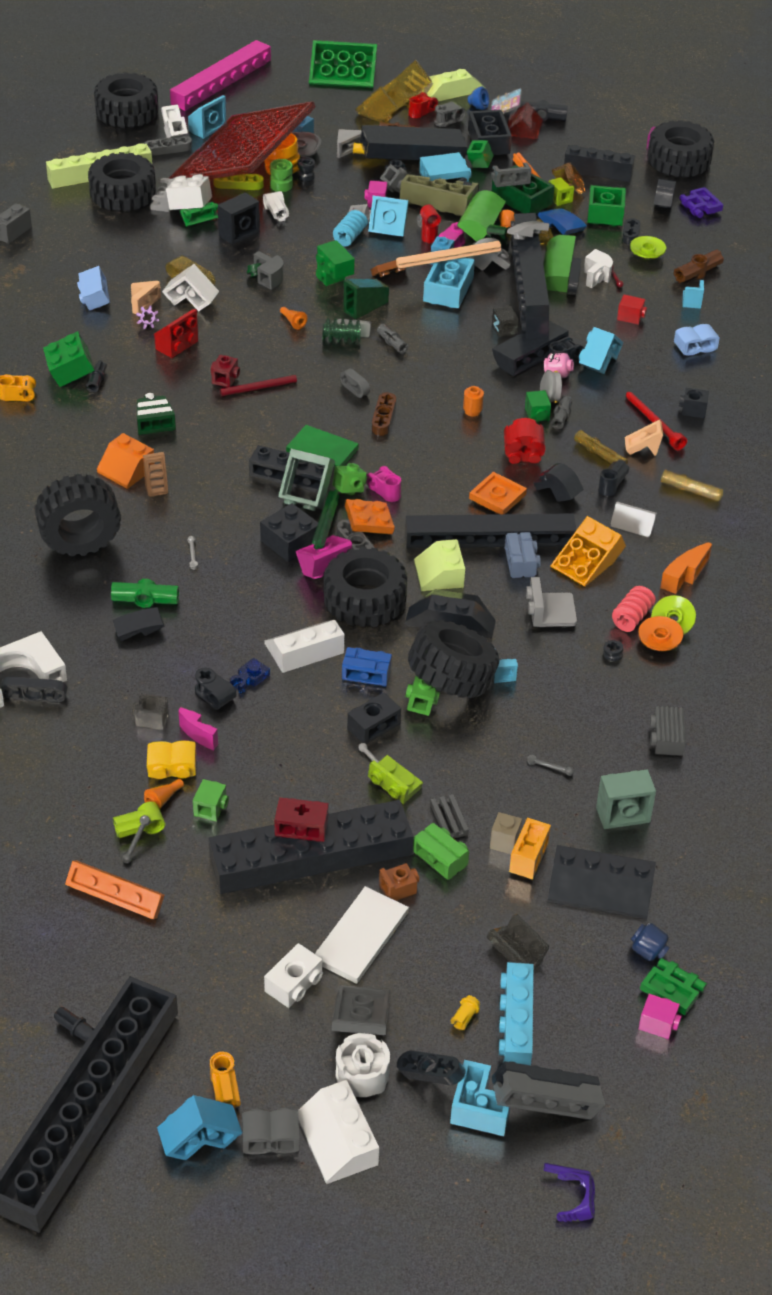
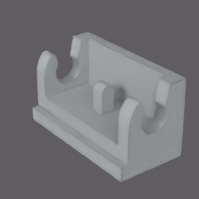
[150,178,175,212]

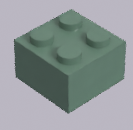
[596,769,656,829]

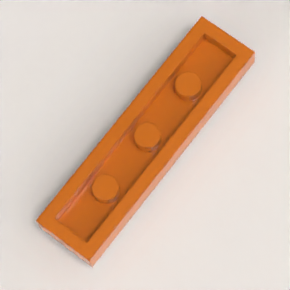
[65,860,165,919]

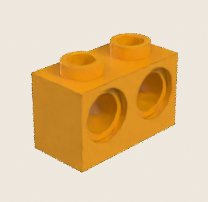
[509,818,551,879]

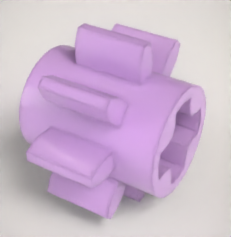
[136,306,159,329]

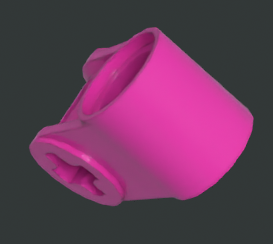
[438,222,466,248]
[366,466,401,502]

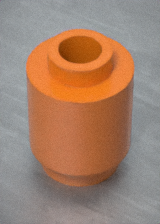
[463,386,484,417]

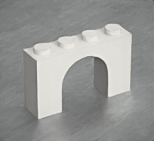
[0,631,67,708]

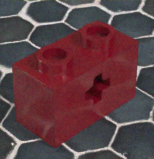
[274,797,329,842]

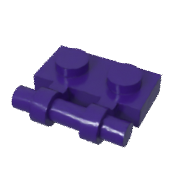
[679,187,724,218]

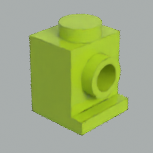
[549,177,574,206]

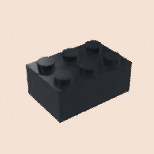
[468,110,512,156]

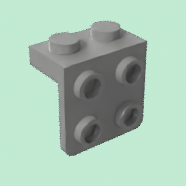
[526,577,577,627]

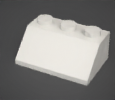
[265,620,344,673]
[298,1080,379,1184]

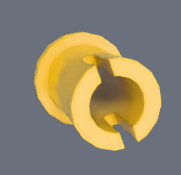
[450,995,480,1030]

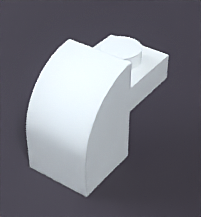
[161,105,188,138]
[584,249,613,288]

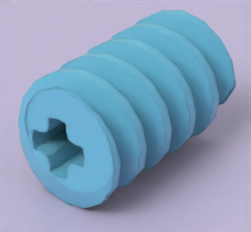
[333,210,368,246]

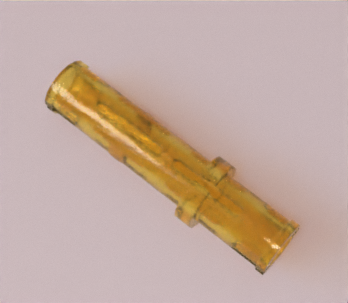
[574,430,628,464]
[661,469,723,502]

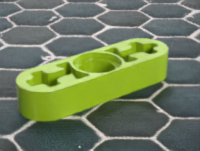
[213,173,264,190]

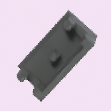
[491,162,531,187]

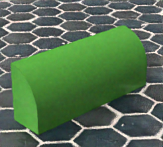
[457,190,506,242]
[543,235,576,292]

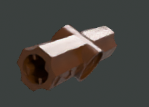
[673,249,724,283]

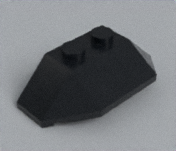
[405,589,496,638]

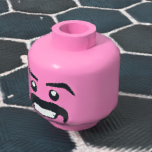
[544,353,574,378]

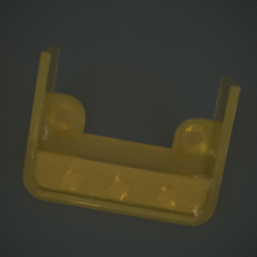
[355,60,432,122]

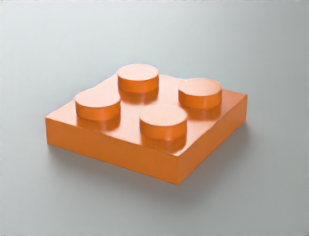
[469,472,527,514]
[345,499,395,534]

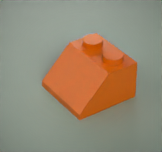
[97,433,155,489]

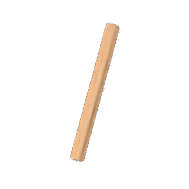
[396,241,501,269]

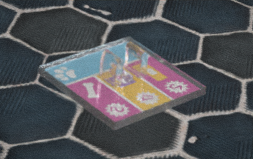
[490,88,522,114]

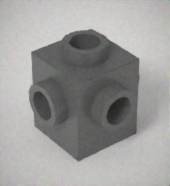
[380,164,408,193]

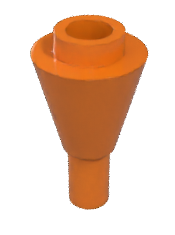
[498,210,515,228]
[280,307,307,330]
[144,779,184,809]

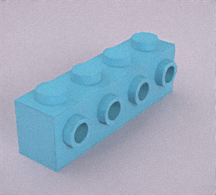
[499,962,533,1066]

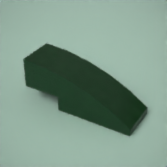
[486,224,512,247]

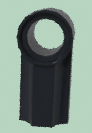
[598,459,629,496]

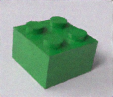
[587,185,626,226]
[43,331,95,387]

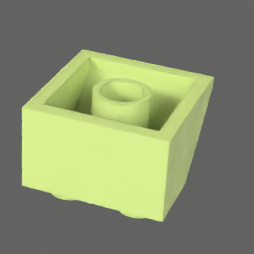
[414,539,465,591]

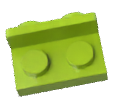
[368,755,423,804]

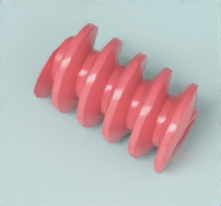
[612,586,656,632]

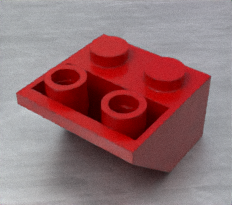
[154,309,198,358]

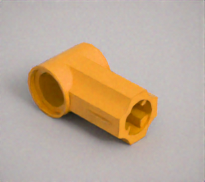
[210,1052,241,1109]

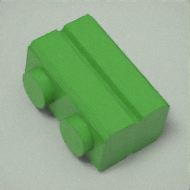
[413,823,469,880]

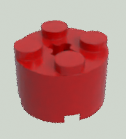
[504,418,545,464]

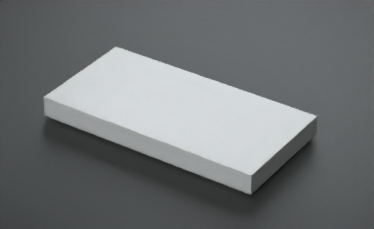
[315,886,409,984]

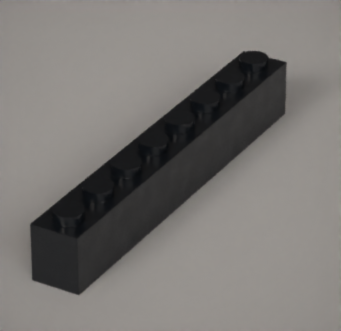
[405,514,577,548]

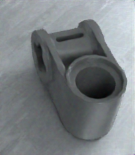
[434,101,466,127]

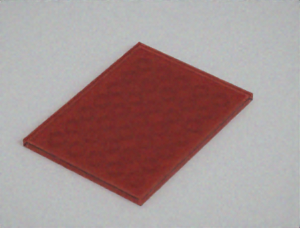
[169,101,316,179]

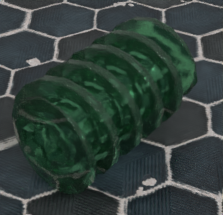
[322,318,361,344]

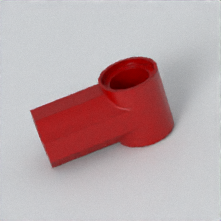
[420,204,441,244]

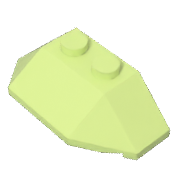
[422,69,486,102]

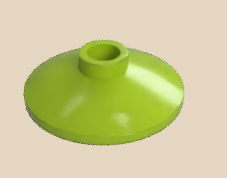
[630,236,666,258]
[651,595,696,635]

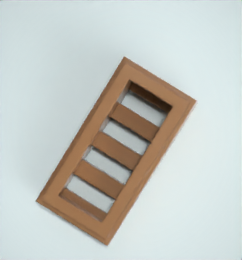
[143,452,168,497]

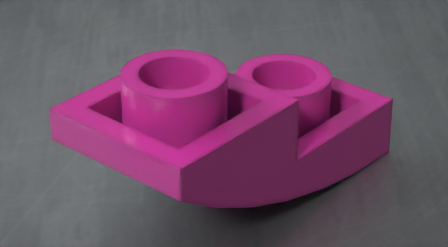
[178,707,218,751]

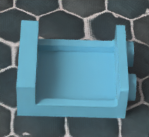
[419,152,471,182]

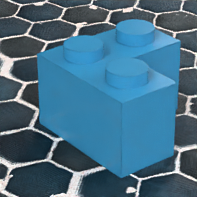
[157,1095,242,1160]

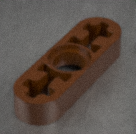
[372,392,396,436]

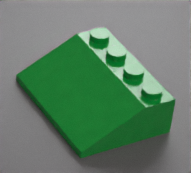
[309,40,377,88]

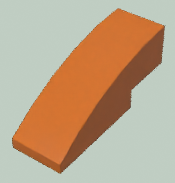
[660,542,712,594]

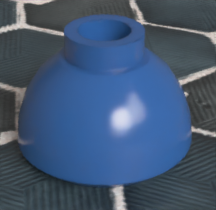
[468,86,489,110]

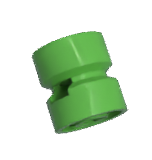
[270,159,293,192]

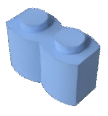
[674,324,720,355]

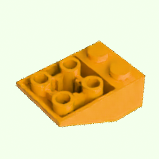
[550,516,626,587]

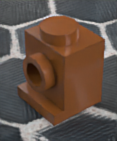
[379,863,419,901]

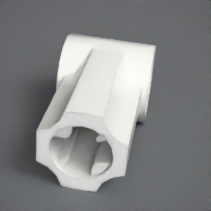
[263,191,289,222]

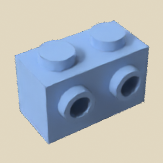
[77,266,110,311]

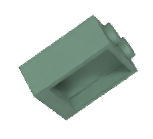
[278,449,335,511]

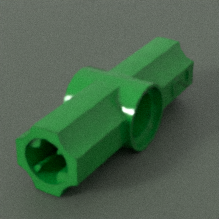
[111,579,179,608]

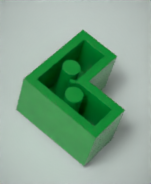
[316,240,355,286]

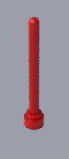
[626,392,687,451]

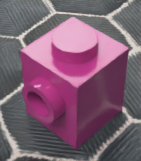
[365,181,387,208]
[638,994,682,1039]

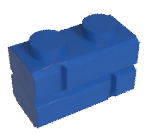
[342,647,392,687]

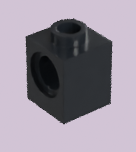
[679,388,709,418]

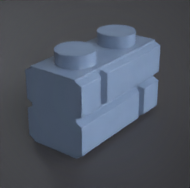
[505,532,541,578]

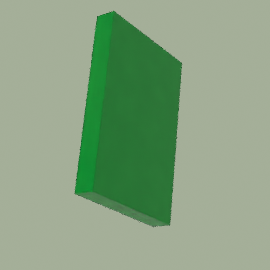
[286,425,359,466]

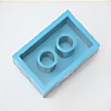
[423,258,475,308]

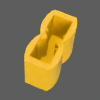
[147,741,197,779]

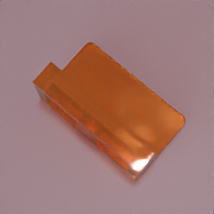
[552,162,585,194]

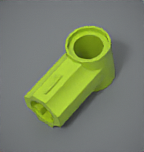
[113,801,165,838]

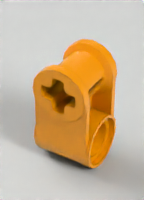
[0,374,36,402]

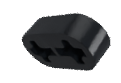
[622,218,641,244]

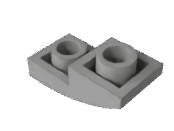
[507,221,549,240]

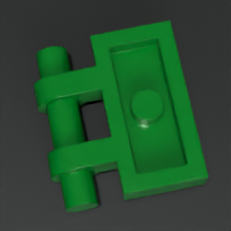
[640,958,707,1015]

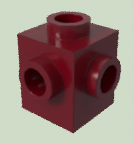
[211,355,240,387]

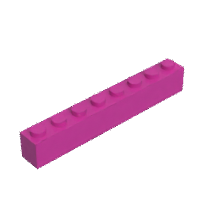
[170,40,271,111]

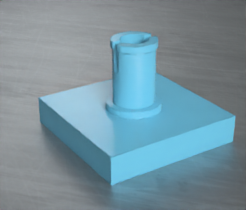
[368,196,409,237]

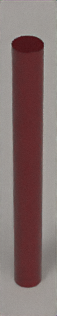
[220,375,297,396]

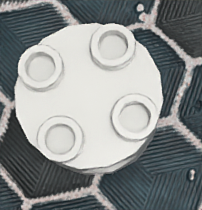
[336,1033,390,1097]

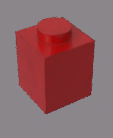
[617,294,647,325]

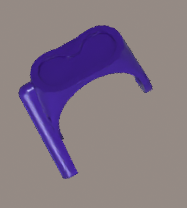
[543,1163,595,1222]

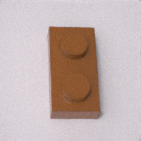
[370,260,406,278]

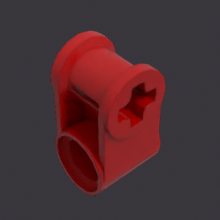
[408,92,438,118]

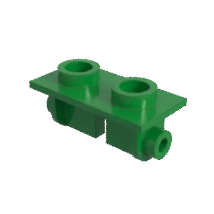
[180,202,218,227]

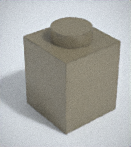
[490,812,522,854]

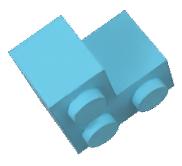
[579,327,624,374]
[450,1060,511,1136]

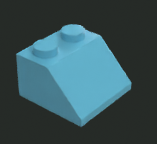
[188,95,227,139]

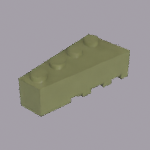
[400,174,479,216]

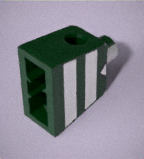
[137,393,176,435]

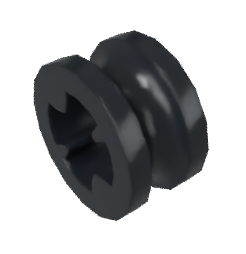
[603,640,623,661]

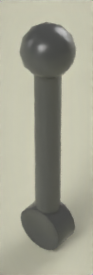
[527,755,574,776]
[122,815,151,863]

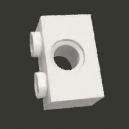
[264,943,323,1008]

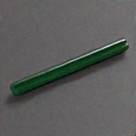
[312,489,340,550]

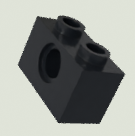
[347,692,401,744]

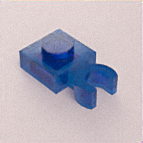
[230,658,270,693]

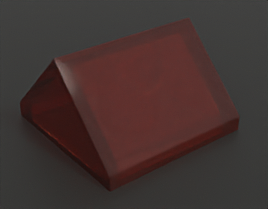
[507,102,543,139]

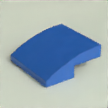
[538,208,587,235]

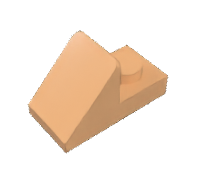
[131,281,161,314]
[625,420,663,456]

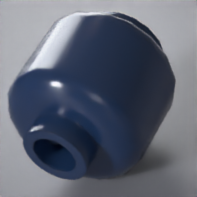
[630,923,670,961]

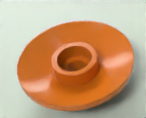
[639,616,683,651]

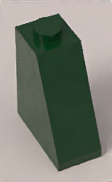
[344,279,389,320]

